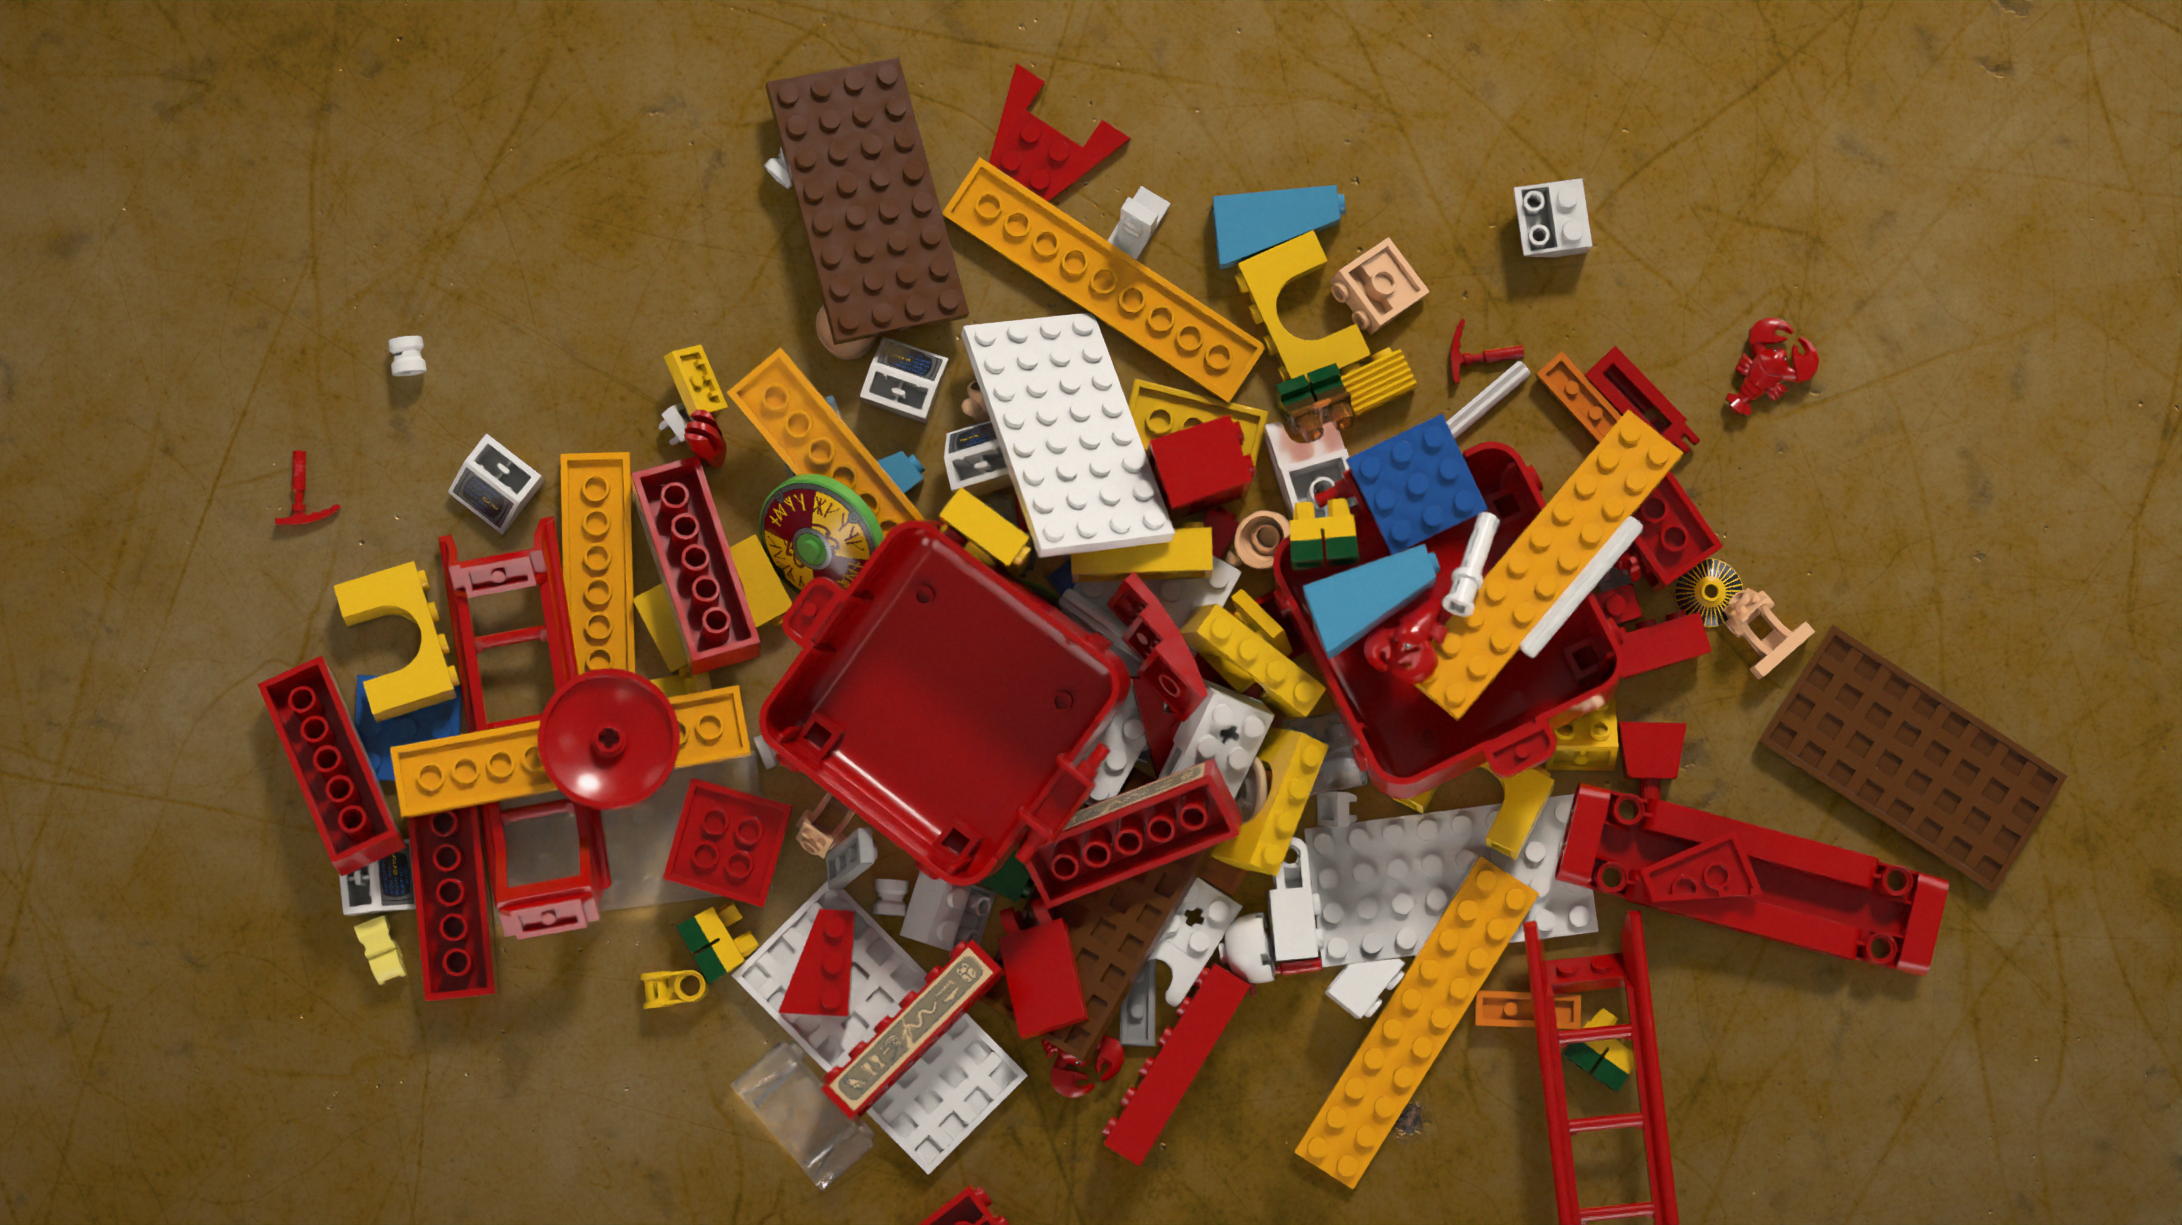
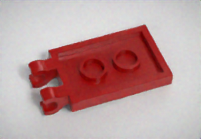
[998,897,1089,1040]

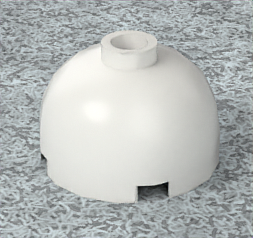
[1219,911,1275,983]

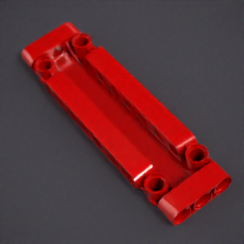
[1555,782,1949,977]

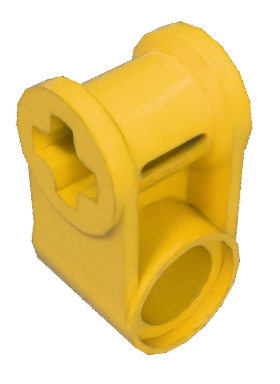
[640,970,709,1009]

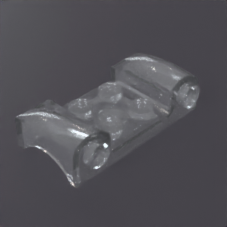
[730,1039,876,1191]

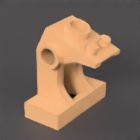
[1722,588,1815,680]
[795,792,856,859]

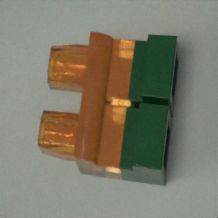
[1275,363,1353,443]

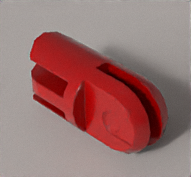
[684,409,727,469]

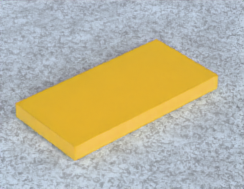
[1128,379,1268,466]

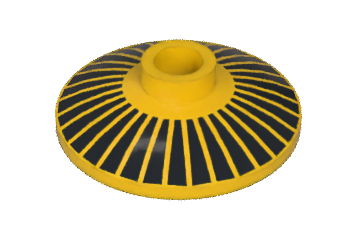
[1674,558,1743,627]

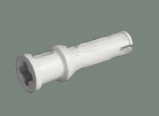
[1442,512,1500,616]

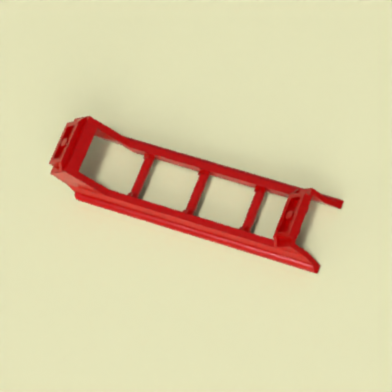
[438,516,612,940]
[1523,910,1680,1225]

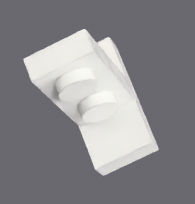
[1108,186,1171,260]

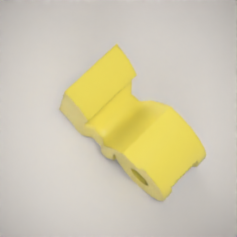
[354,914,407,985]

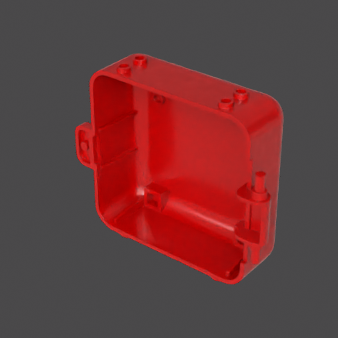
[1273,441,1624,799]
[759,520,1130,886]

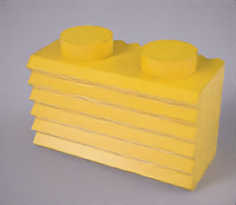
[1340,347,1418,419]

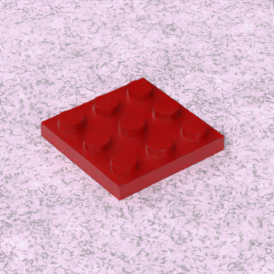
[662,777,793,907]

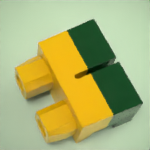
[1290,498,1360,570]
[676,902,759,984]
[1561,1008,1634,1092]

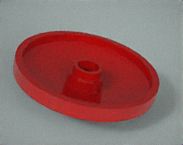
[538,668,680,810]

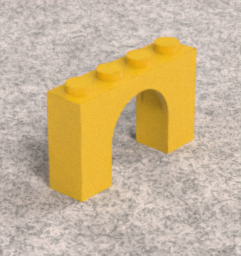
[1234,230,1371,382]
[939,487,1031,578]
[632,534,792,677]
[333,561,460,723]
[1179,603,1327,718]
[1210,727,1329,876]
[1392,762,1555,861]

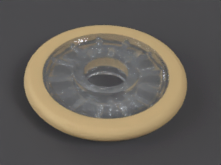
[1234,756,1267,825]

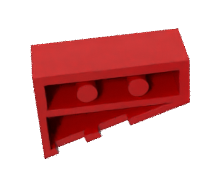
[1619,609,1712,680]
[778,909,856,1017]

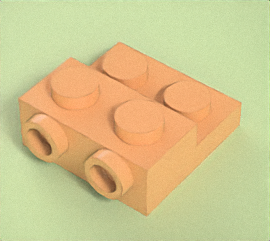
[1329,237,1430,335]

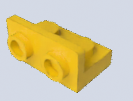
[664,344,728,420]

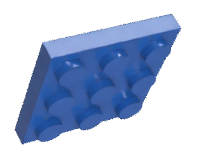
[1346,414,1488,555]
[355,675,463,781]

